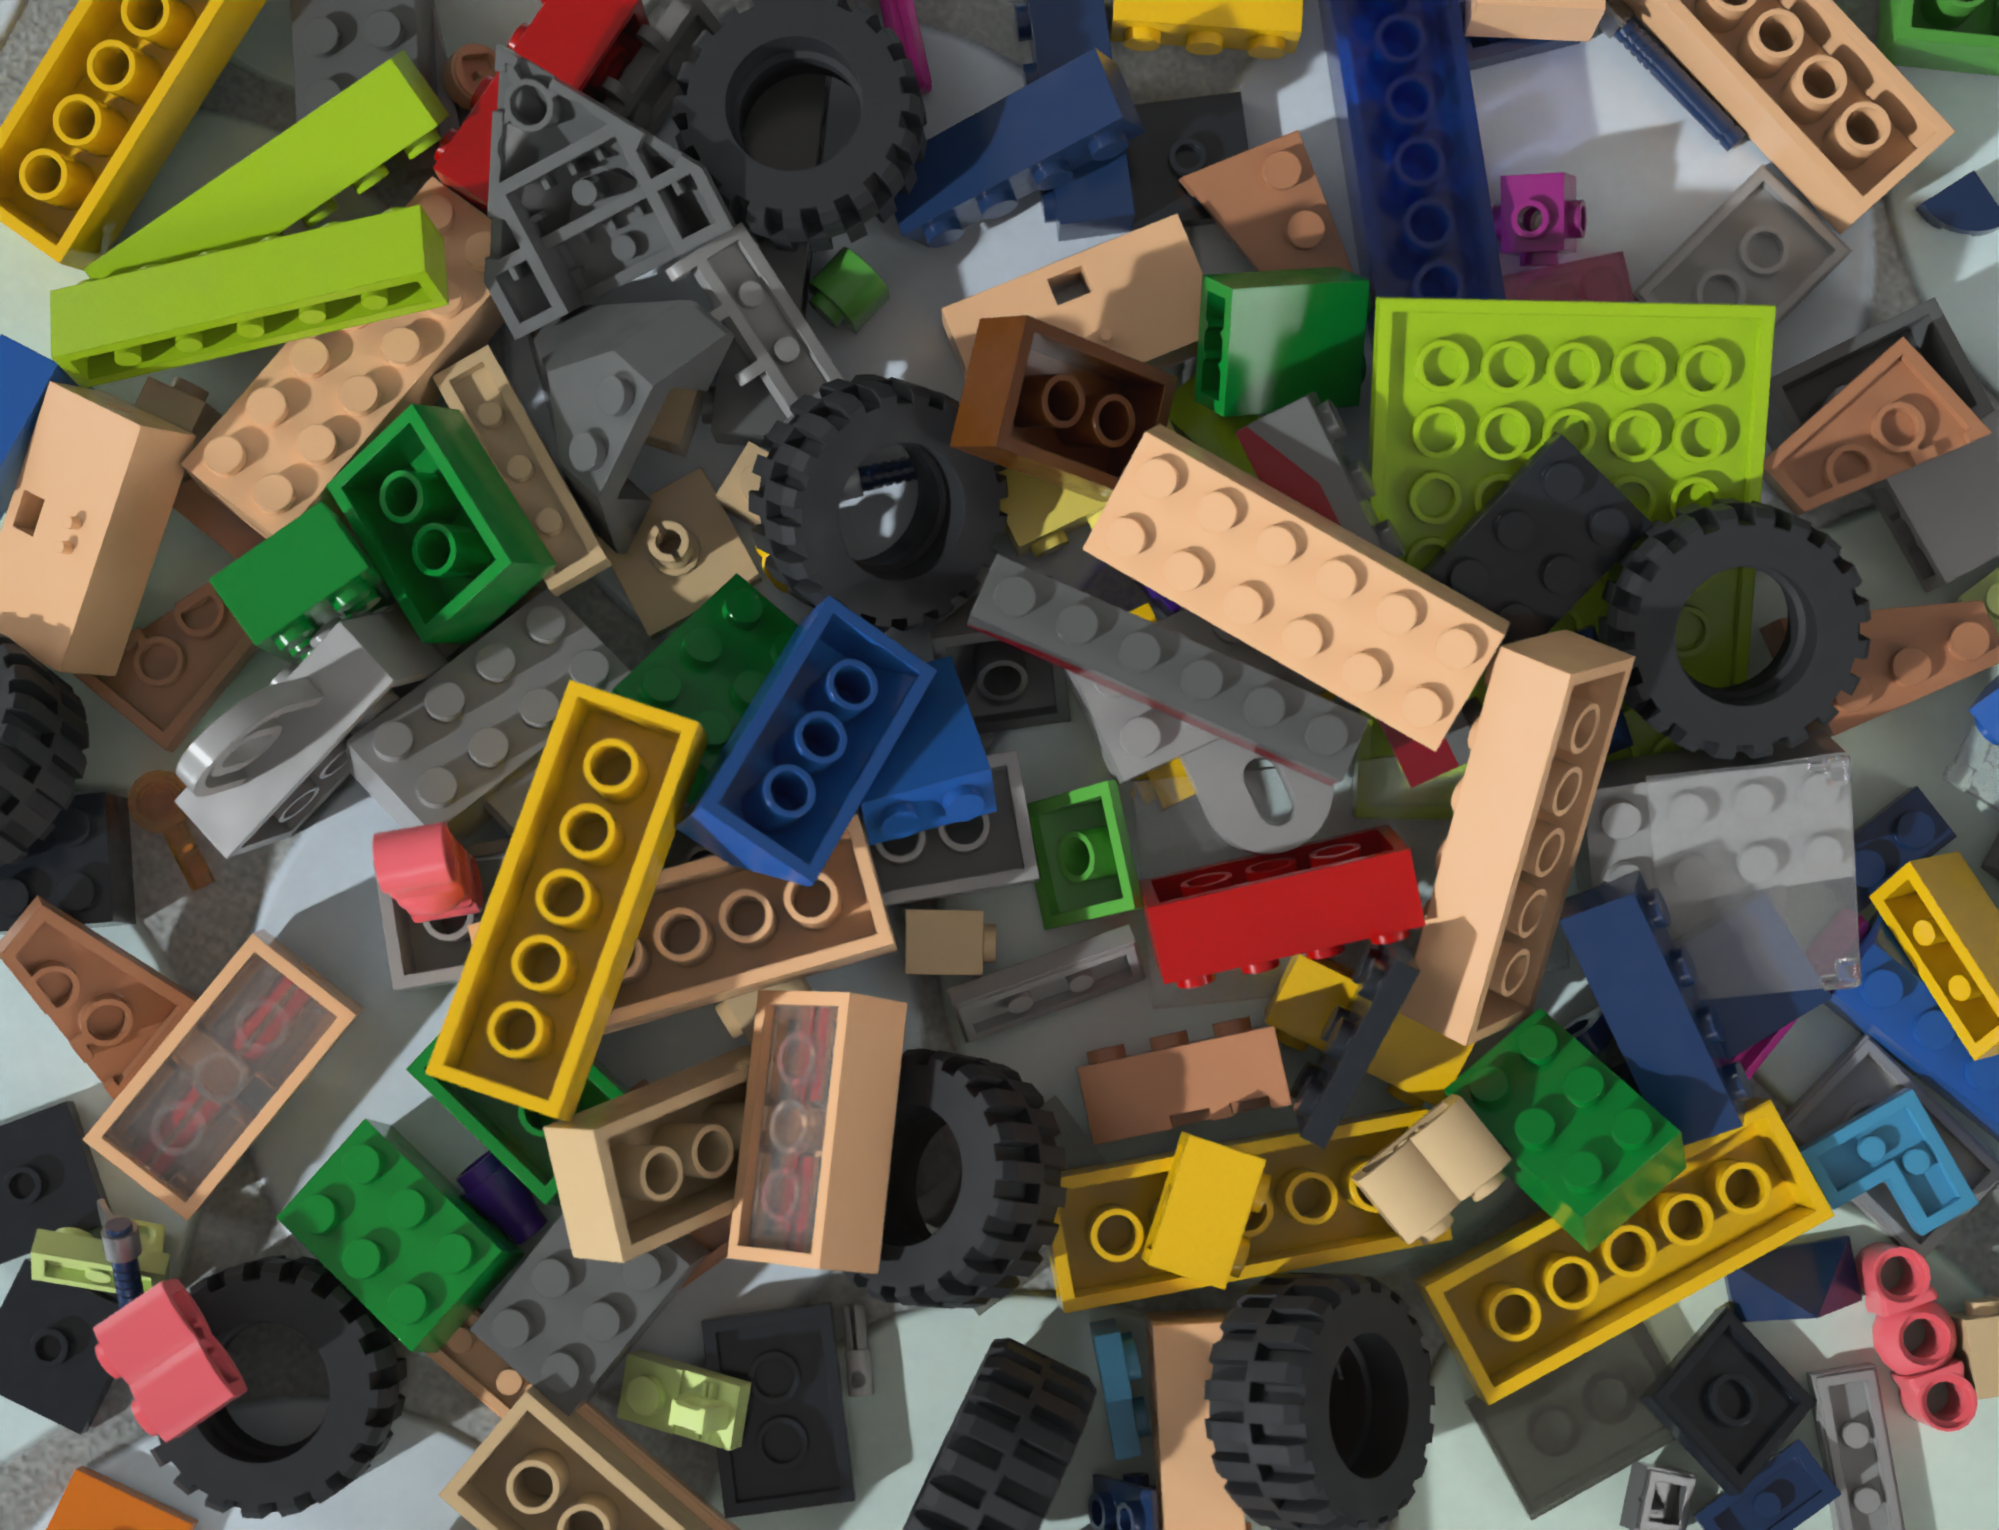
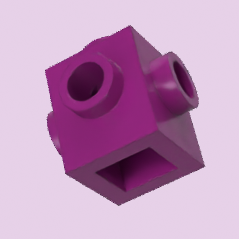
[1491,172,1587,267]

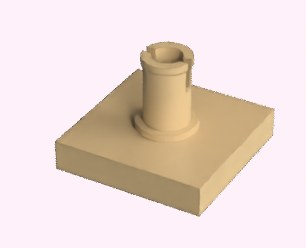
[594,467,763,640]

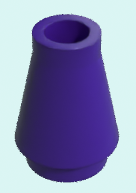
[455,1150,548,1245]

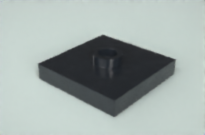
[1126,92,1249,231]
[0,1101,112,1265]
[0,1258,119,1435]
[1639,1306,1816,1496]

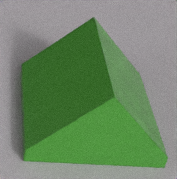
[1027,779,1144,930]

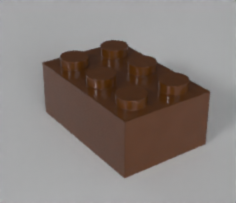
[949,315,1178,502]

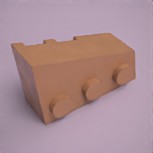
[1759,600,1999,737]
[1076,1016,1292,1145]

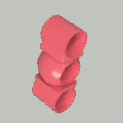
[372,822,484,923]
[1854,1242,1978,1432]

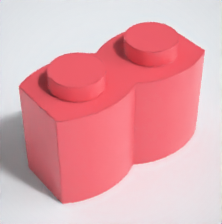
[93,1278,248,1443]

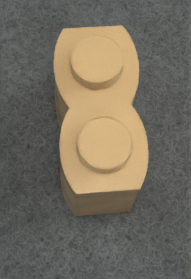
[1351,1094,1512,1244]

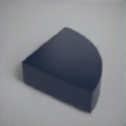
[1916,170,1999,236]

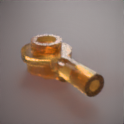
[127,770,215,892]

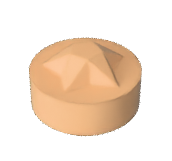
[442,43,498,110]

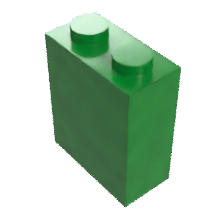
[1194,267,1372,417]

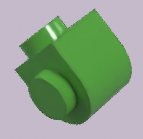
[808,247,890,334]

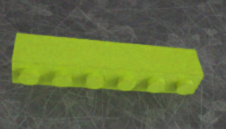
[83,49,450,279]
[50,204,449,388]

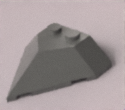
[484,43,736,340]
[527,300,735,554]

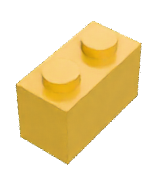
[1141,1131,1271,1290]

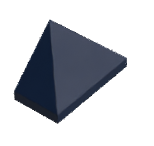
[1724,1235,1862,1322]

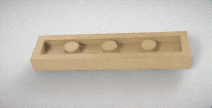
[432,345,612,597]

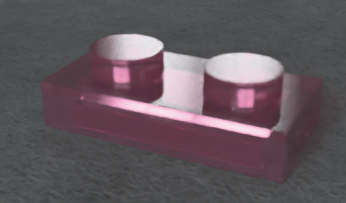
[1496,251,1635,302]

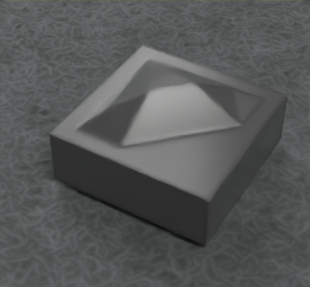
[1619,1461,1697,1530]

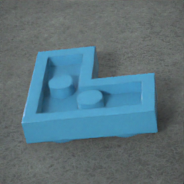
[1798,1088,1979,1235]
[1089,1318,1151,1461]

